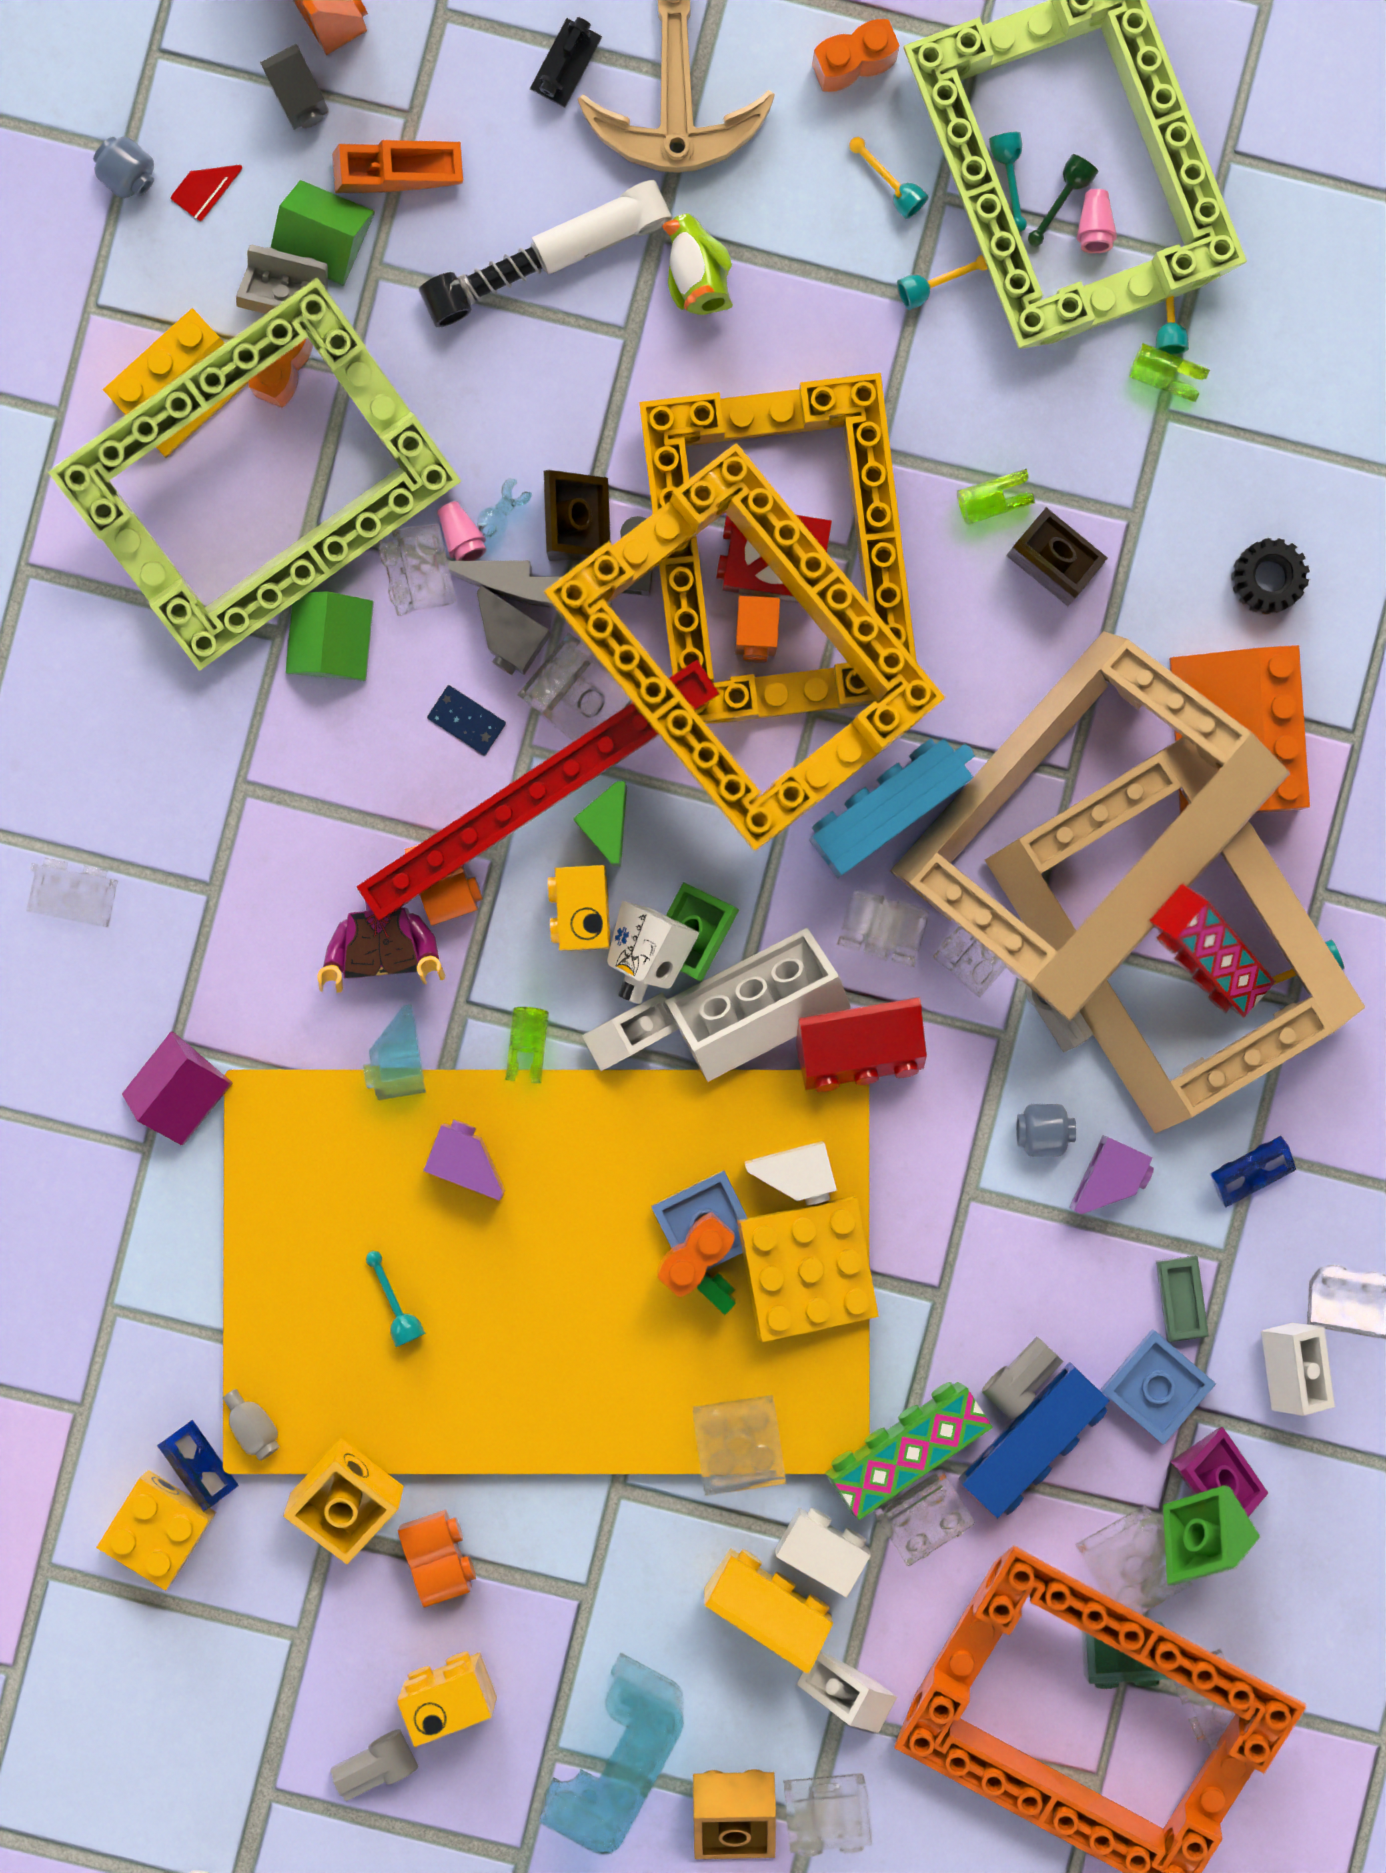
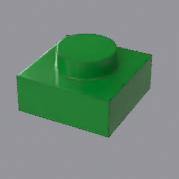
[696,1271,736,1315]

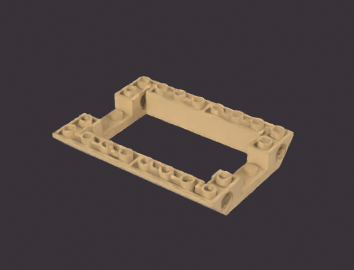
[890,631,1290,1021]
[985,737,1365,1134]

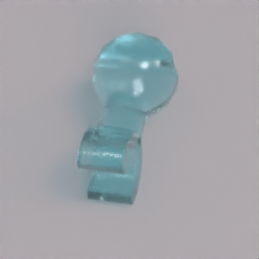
[477,478,532,539]

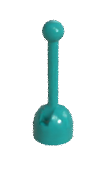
[989,132,1027,232]
[366,1251,426,1347]

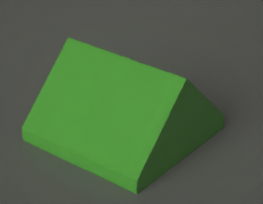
[271,180,375,286]
[285,591,374,681]
[573,781,627,867]
[666,882,739,982]
[1163,1485,1260,1586]

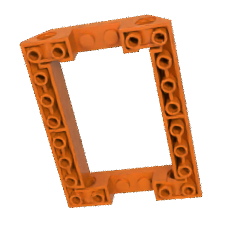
[894,1545,1306,1873]

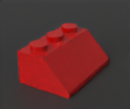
[796,997,927,1092]

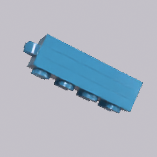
[809,738,975,879]

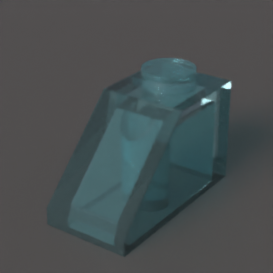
[363,1004,426,1100]

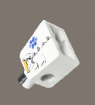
[607,901,699,1004]

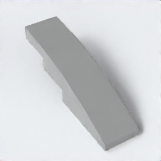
[448,560,612,609]

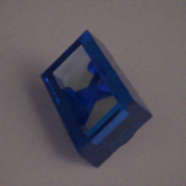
[1210,1136,1297,1208]
[157,1420,239,1512]

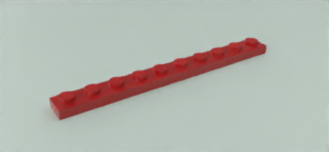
[356,660,720,921]

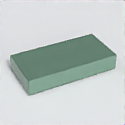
[1156,1255,1209,1342]

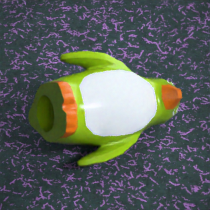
[662,213,733,315]

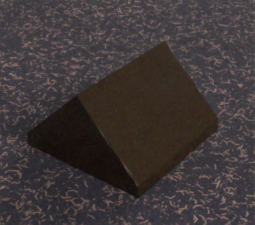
[543,470,611,561]
[1006,507,1108,606]

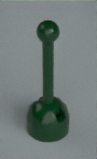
[1028,154,1099,247]

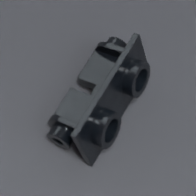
[530,17,602,108]

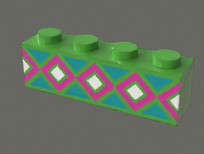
[825,1382,993,1520]

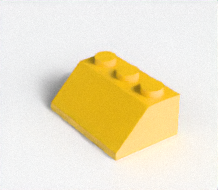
[102,308,248,458]
[704,1548,833,1674]

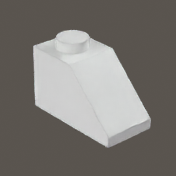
[582,992,679,1071]
[745,1141,837,1205]
[796,1650,897,1733]

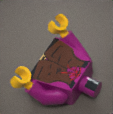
[317,901,445,993]

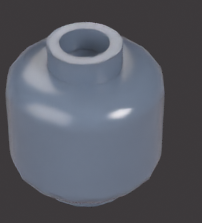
[93,137,154,198]
[1016,1104,1076,1157]

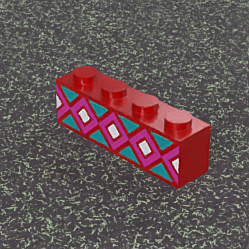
[1149,883,1276,1018]

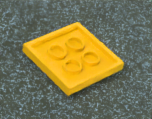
[737,1196,879,1342]

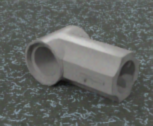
[1026,985,1093,1052]
[982,1337,1064,1420]
[330,1729,418,1801]

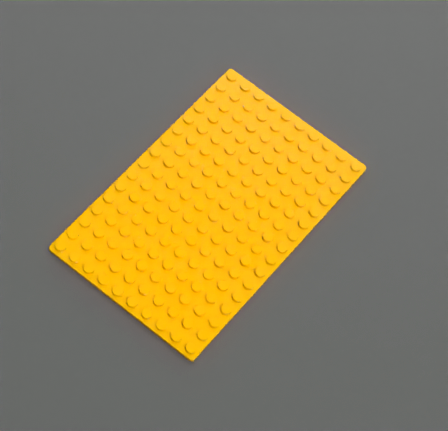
[223,1069,870,1474]

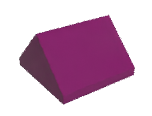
[122,1032,233,1145]
[1170,1427,1268,1517]

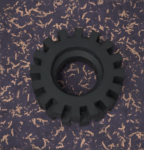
[1231,538,1310,614]

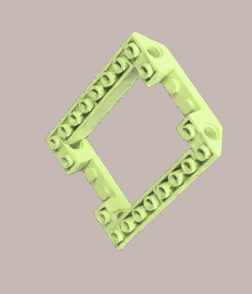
[903,0,1247,349]
[48,278,461,671]

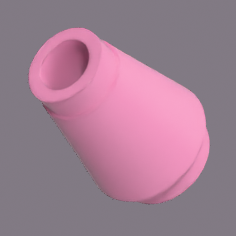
[1077,189,1117,253]
[437,501,487,561]

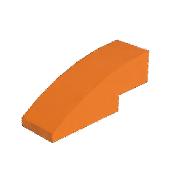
[332,140,463,193]

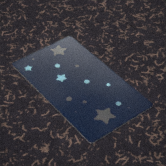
[427,685,506,755]

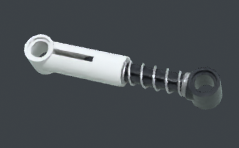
[419,180,672,327]

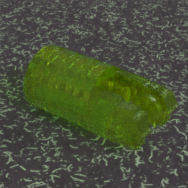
[1129,343,1210,402]
[957,469,1035,525]
[505,1007,549,1084]

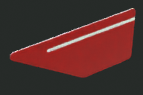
[170,165,242,221]

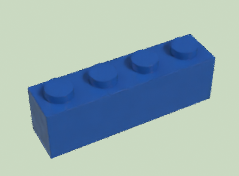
[959,1362,1110,1519]

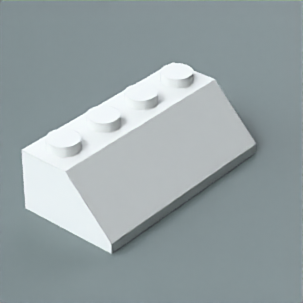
[665,928,851,1082]

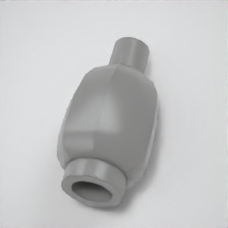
[223,1389,280,1461]

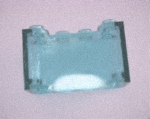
[539,1652,684,1854]

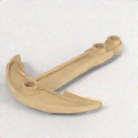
[578,0,775,173]

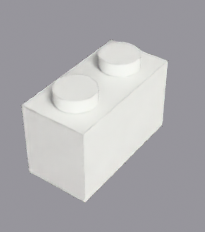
[1261,1323,1335,1416]
[775,1507,871,1598]

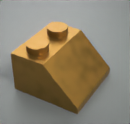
[693,1769,776,1859]

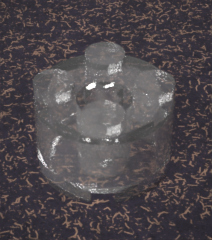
[836,890,929,967]

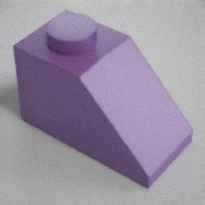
[423,1120,505,1201]
[1069,1135,1154,1214]

